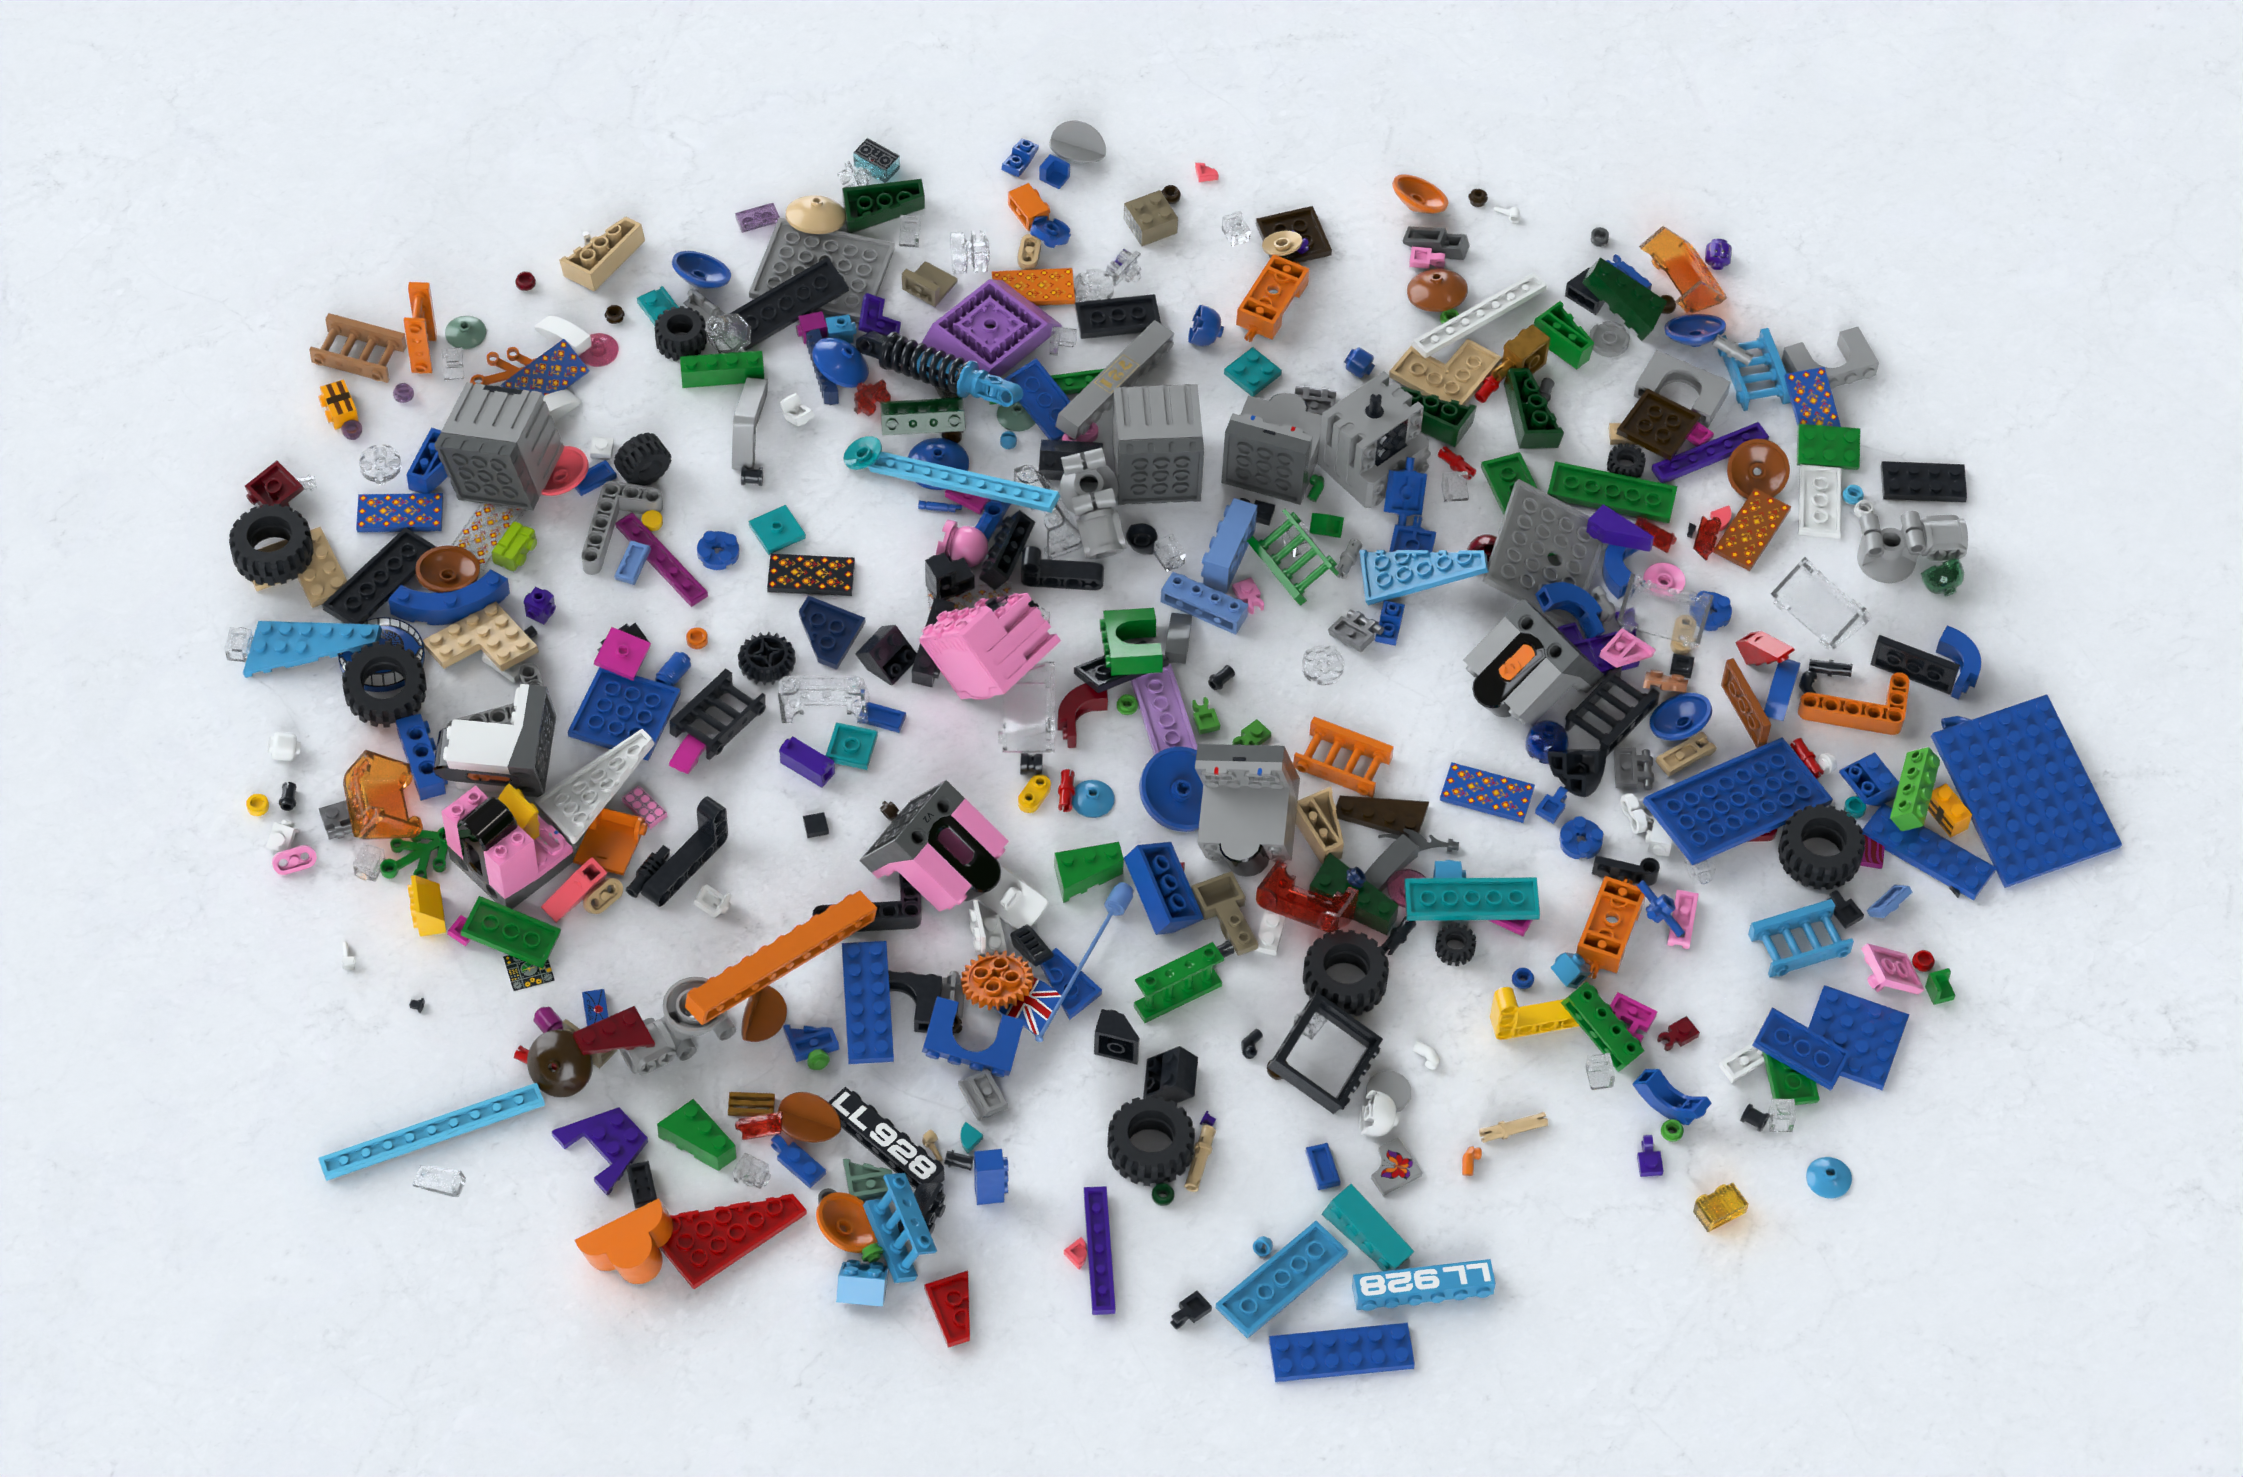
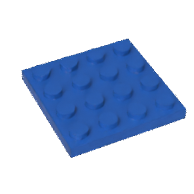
[568,667,681,761]
[1808,985,1910,1091]

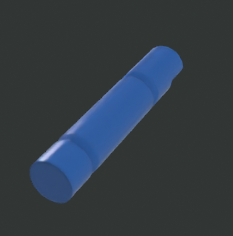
[918,500,962,513]

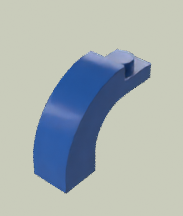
[1602,544,1638,599]
[1535,582,1605,639]
[1935,625,1981,700]
[1764,659,1801,721]
[1632,1069,1712,1125]

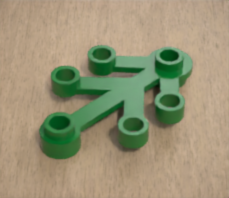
[380,827,448,879]

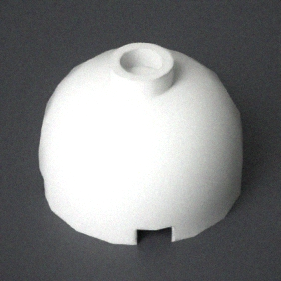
[1359,1090,1399,1137]

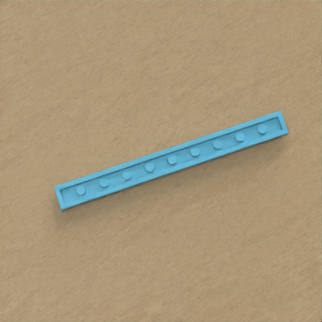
[868,452,1060,513]
[318,1083,545,1181]

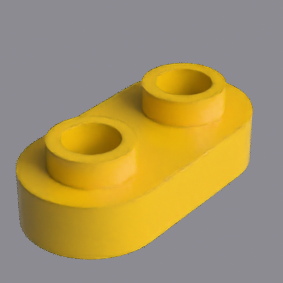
[1018,775,1051,813]

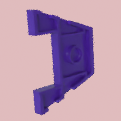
[1557,608,1640,675]
[552,1107,648,1196]

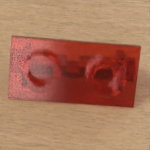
[1635,516,1677,553]
[1693,516,1722,561]
[735,1112,783,1140]

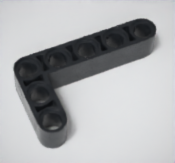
[641,796,728,907]
[812,873,922,932]

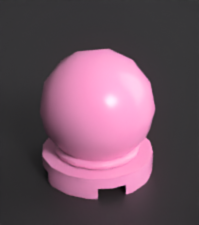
[936,519,988,567]

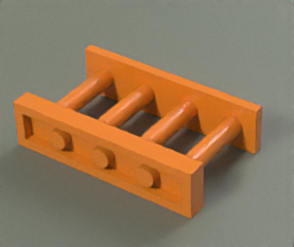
[404,282,437,374]
[1293,717,1394,798]

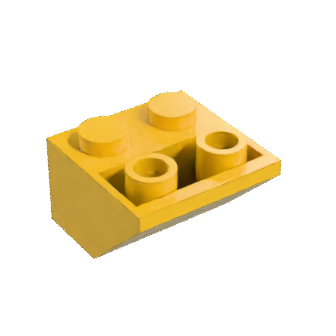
[498,783,540,840]
[407,875,446,936]

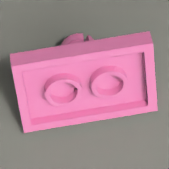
[1861,944,1925,995]

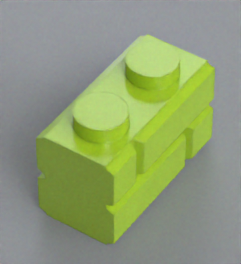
[491,521,537,572]

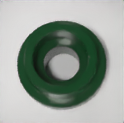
[1151,1183,1174,1206]

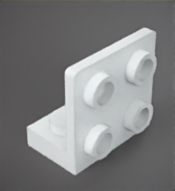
[969,900,1007,958]

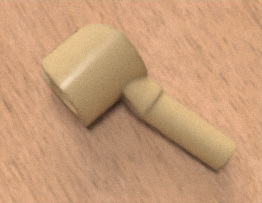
[922,1130,943,1161]

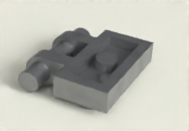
[1294,385,1336,415]
[1328,610,1384,652]
[1614,747,1654,790]
[319,796,372,840]

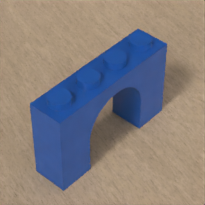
[922,996,1024,1077]

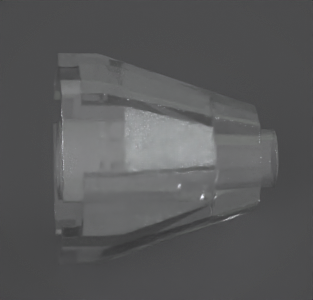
[705,314,751,354]

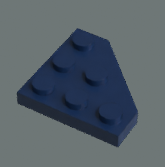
[799,595,866,670]

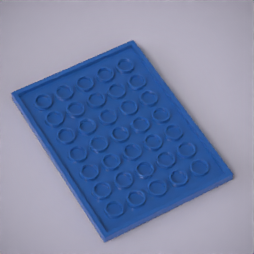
[1931,694,2122,888]

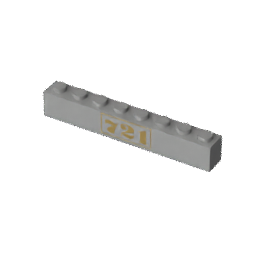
[1055,320,1174,440]

